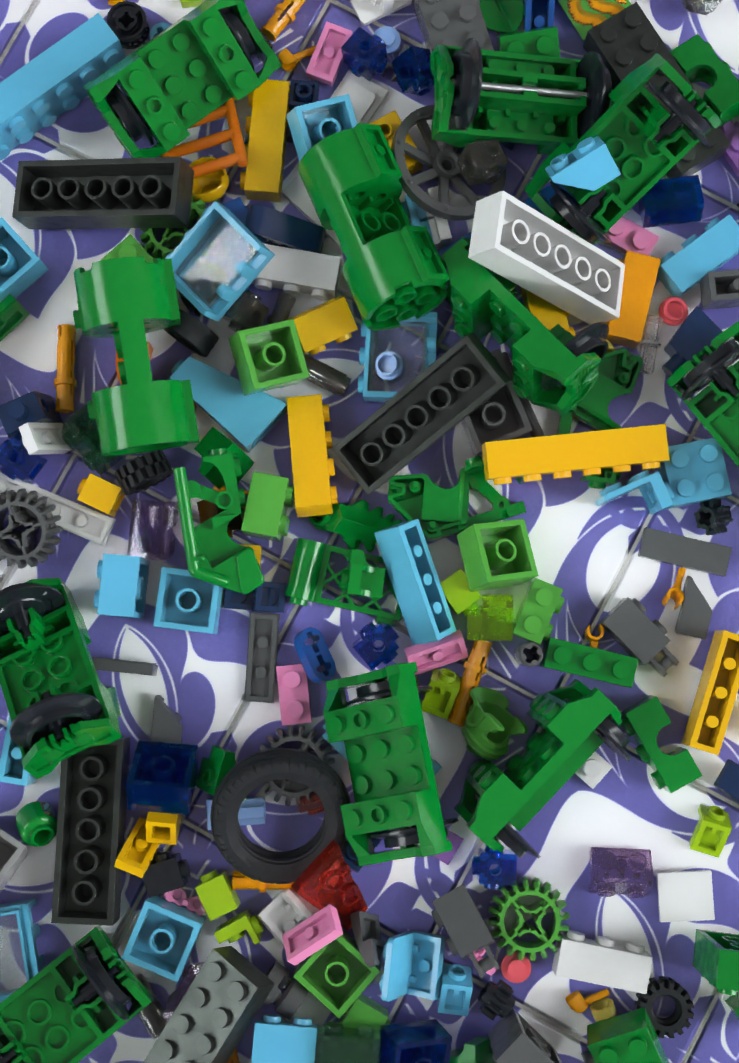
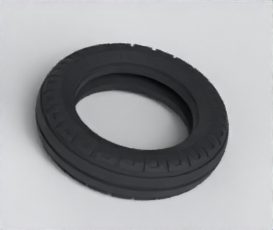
[210,748,351,884]

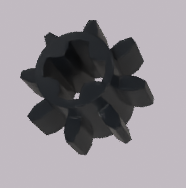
[694,499,733,536]
[478,979,516,1021]

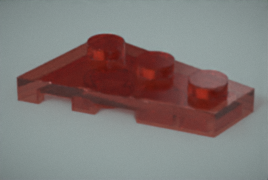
[291,840,368,931]

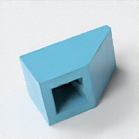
[545,135,621,191]

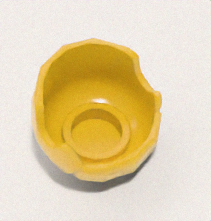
[189,157,229,203]

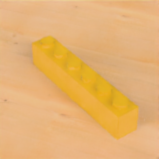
[482,424,670,485]

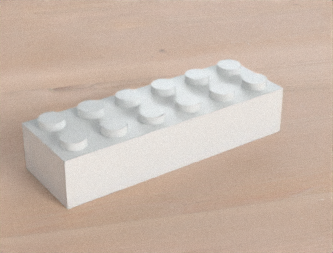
[468,190,625,325]

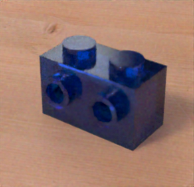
[638,175,704,228]

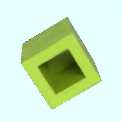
[440,568,482,616]
[195,869,241,921]

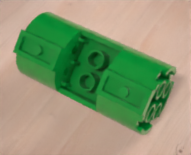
[298,123,450,331]
[73,256,199,456]

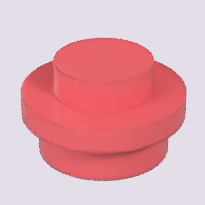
[658,297,688,326]
[501,951,531,983]

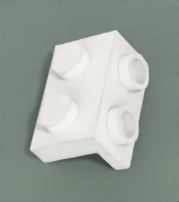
[257,888,315,947]

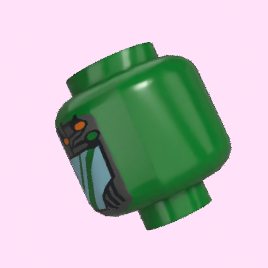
[15,801,58,847]

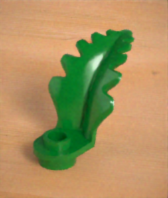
[309,500,402,552]

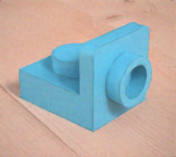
[437,964,473,1016]

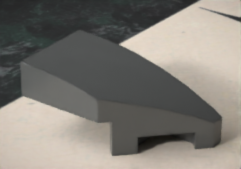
[675,575,712,639]
[150,695,183,757]
[350,911,387,968]

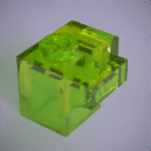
[467,594,513,641]

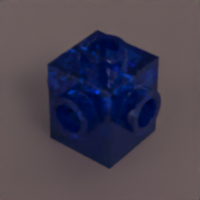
[341,27,388,82]
[391,46,434,96]
[0,436,48,484]
[352,621,400,670]
[472,844,517,890]

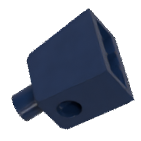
[662,306,723,377]
[0,391,63,445]

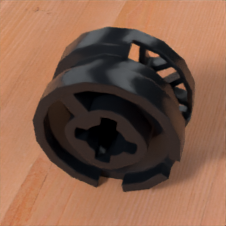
[106,1,150,49]

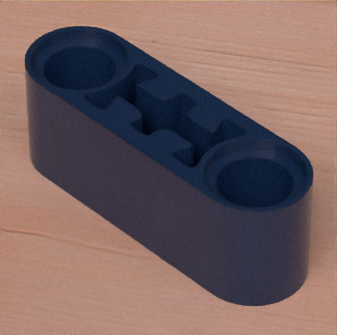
[245,204,326,253]

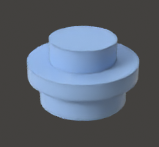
[372,26,401,56]
[375,351,404,381]

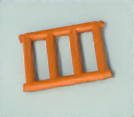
[160,98,248,178]

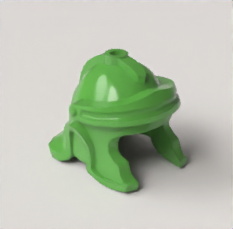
[461,687,528,761]

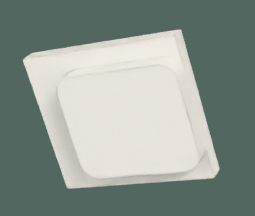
[330,68,388,124]
[656,870,715,923]

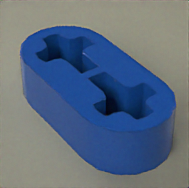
[294,627,336,684]

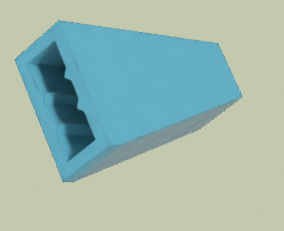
[169,356,288,452]

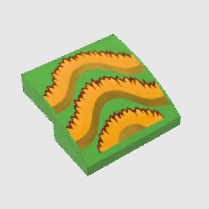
[558,0,632,41]

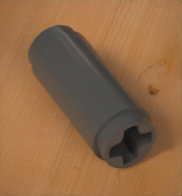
[514,642,543,667]

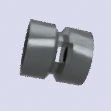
[264,961,309,1021]

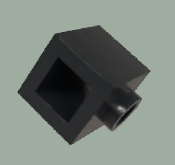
[143,851,191,898]

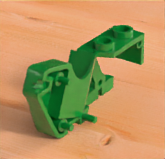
[557,348,643,490]
[173,448,264,594]
[387,456,527,541]

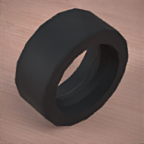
[164,308,219,358]

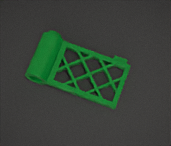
[285,538,402,626]

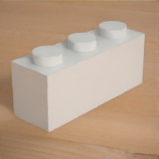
[251,243,341,300]
[552,930,653,994]

